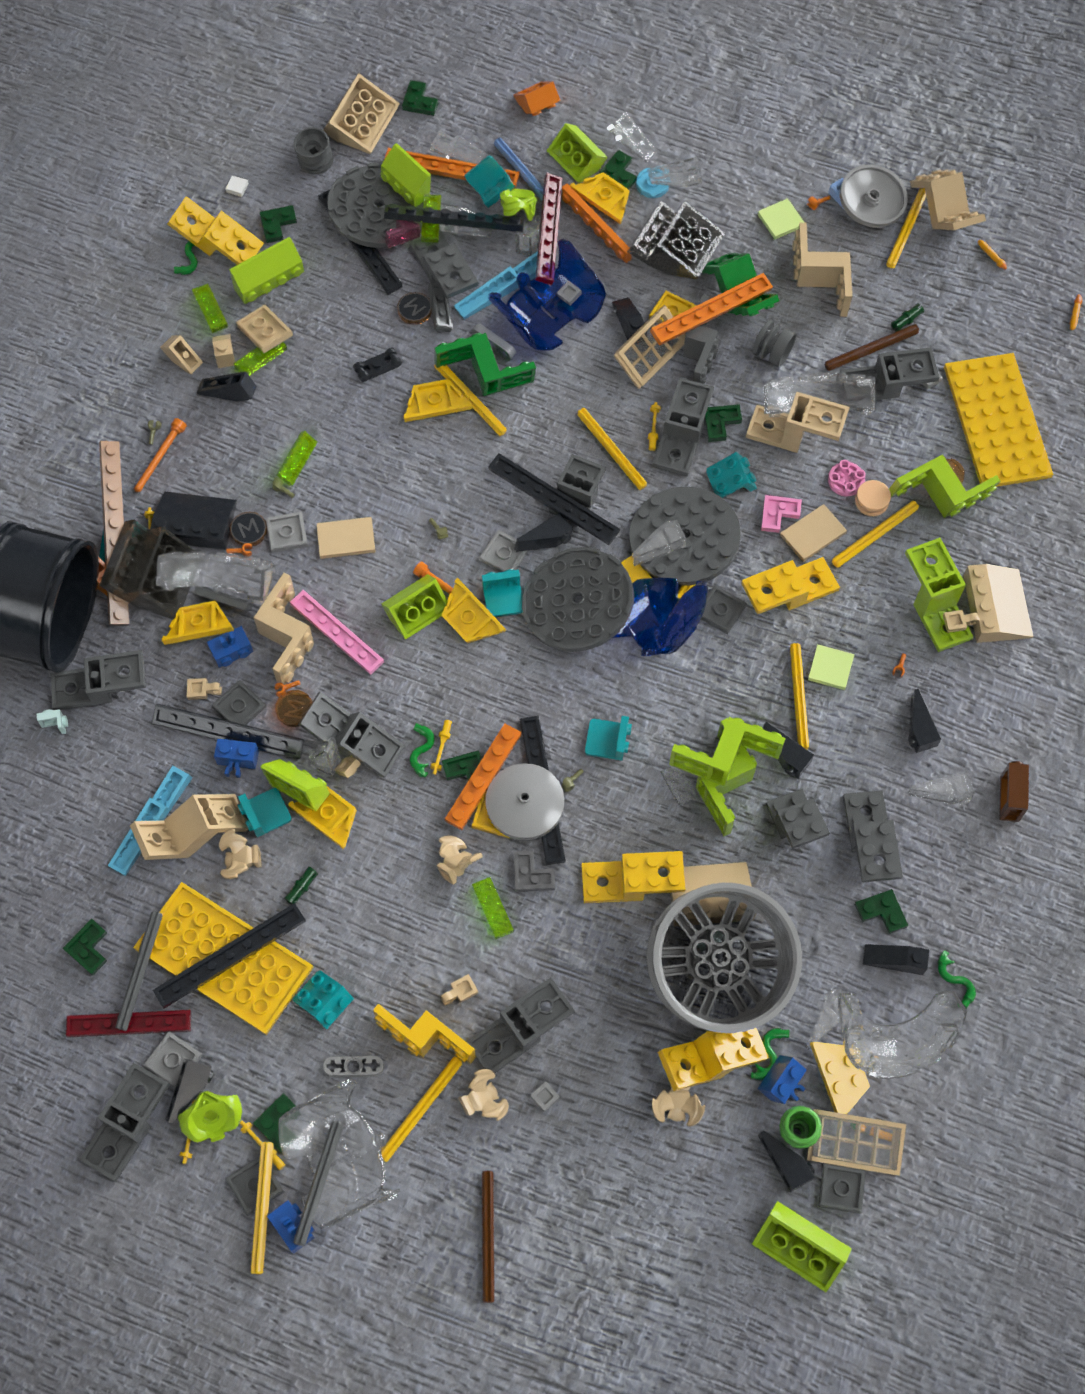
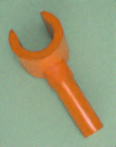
[807,196,830,210]
[226,543,252,557]
[892,653,906,678]
[274,680,300,697]

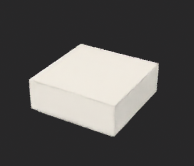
[226,176,248,197]

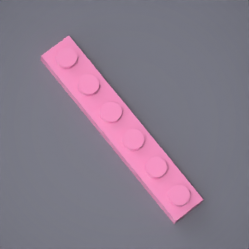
[290,590,384,675]

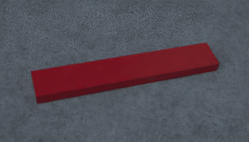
[66,1010,191,1038]

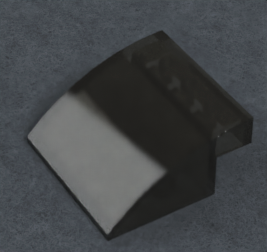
[627,201,725,279]
[99,519,202,619]

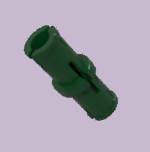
[891,303,924,331]
[284,866,318,905]

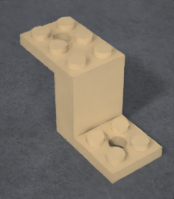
[910,169,986,230]
[792,223,852,317]
[746,392,850,453]
[254,573,314,685]
[130,794,248,860]

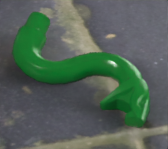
[174,241,198,275]
[410,723,435,778]
[938,950,976,1009]
[751,1028,789,1080]

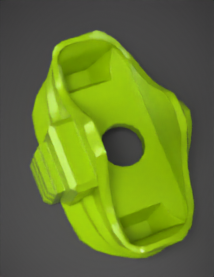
[499,188,537,221]
[178,1091,242,1142]

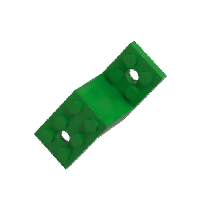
[699,253,780,317]
[434,333,536,396]

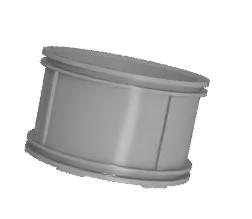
[646,883,802,1033]

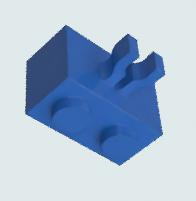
[207,626,253,668]
[214,739,259,778]
[758,1055,806,1104]
[267,1200,315,1254]

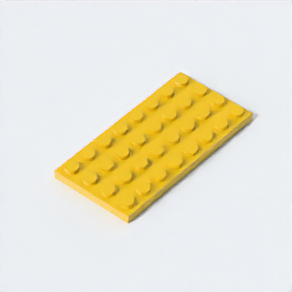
[944,353,1053,487]
[133,882,314,1035]

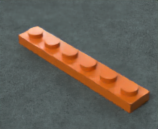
[561,183,632,263]
[445,723,522,830]

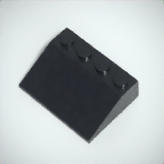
[150,491,237,550]

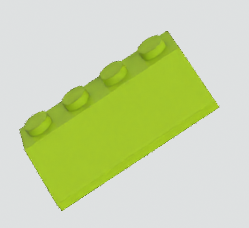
[229,237,304,304]
[752,1201,852,1292]

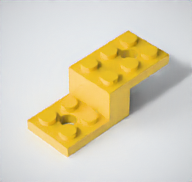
[167,196,264,265]
[741,557,840,614]
[581,851,685,903]
[373,1004,476,1064]
[657,1028,769,1091]

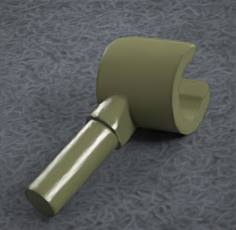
[148,420,161,445]
[272,477,295,498]
[429,518,449,539]
[562,769,584,792]

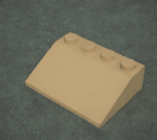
[323,73,400,154]
[963,564,1033,643]
[668,862,756,927]

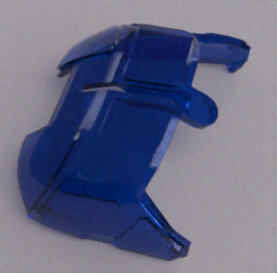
[488,239,606,351]
[613,578,708,656]

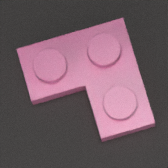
[761,495,802,533]

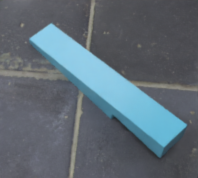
[454,251,538,320]
[108,765,193,876]

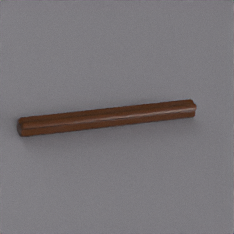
[824,324,919,371]
[482,1170,494,1303]

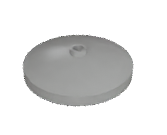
[839,165,908,228]
[486,763,564,840]

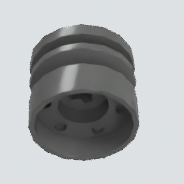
[294,127,333,174]
[752,320,797,367]

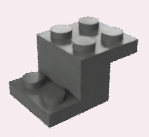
[549,454,606,520]
[766,789,830,849]

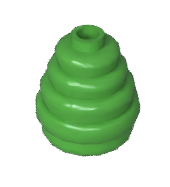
[779,1106,822,1149]

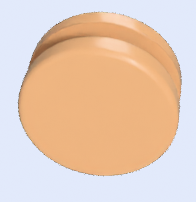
[855,480,891,516]

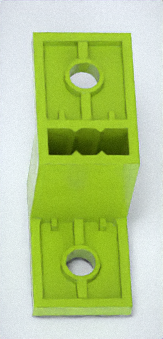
[889,454,1000,518]
[905,538,974,652]
[669,717,786,786]
[695,718,757,836]

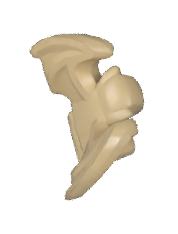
[219,829,262,879]
[437,836,483,885]
[459,1069,509,1121]
[652,1084,705,1127]

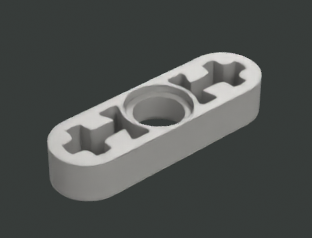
[471,324,516,361]
[323,1056,384,1077]

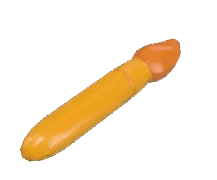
[1070,294,1082,330]

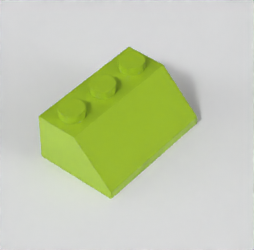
[547,123,608,183]
[381,143,431,207]
[381,574,448,639]
[260,759,330,811]

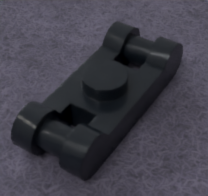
[353,348,402,382]

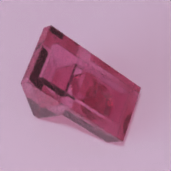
[386,220,421,248]

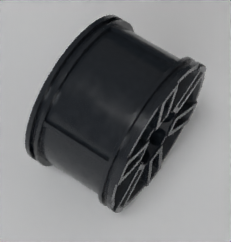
[0,521,99,673]

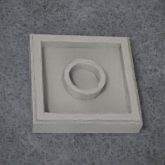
[266,512,308,553]
[479,530,529,572]
[143,1032,203,1088]

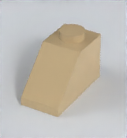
[212,334,236,368]
[160,335,203,374]

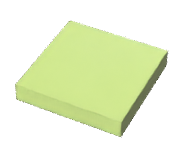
[758,198,805,240]
[808,644,854,690]

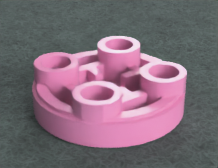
[828,460,865,497]

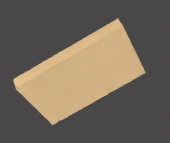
[236,305,293,353]
[780,504,847,562]
[317,517,376,559]

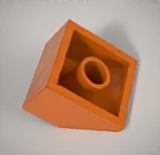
[513,81,561,116]

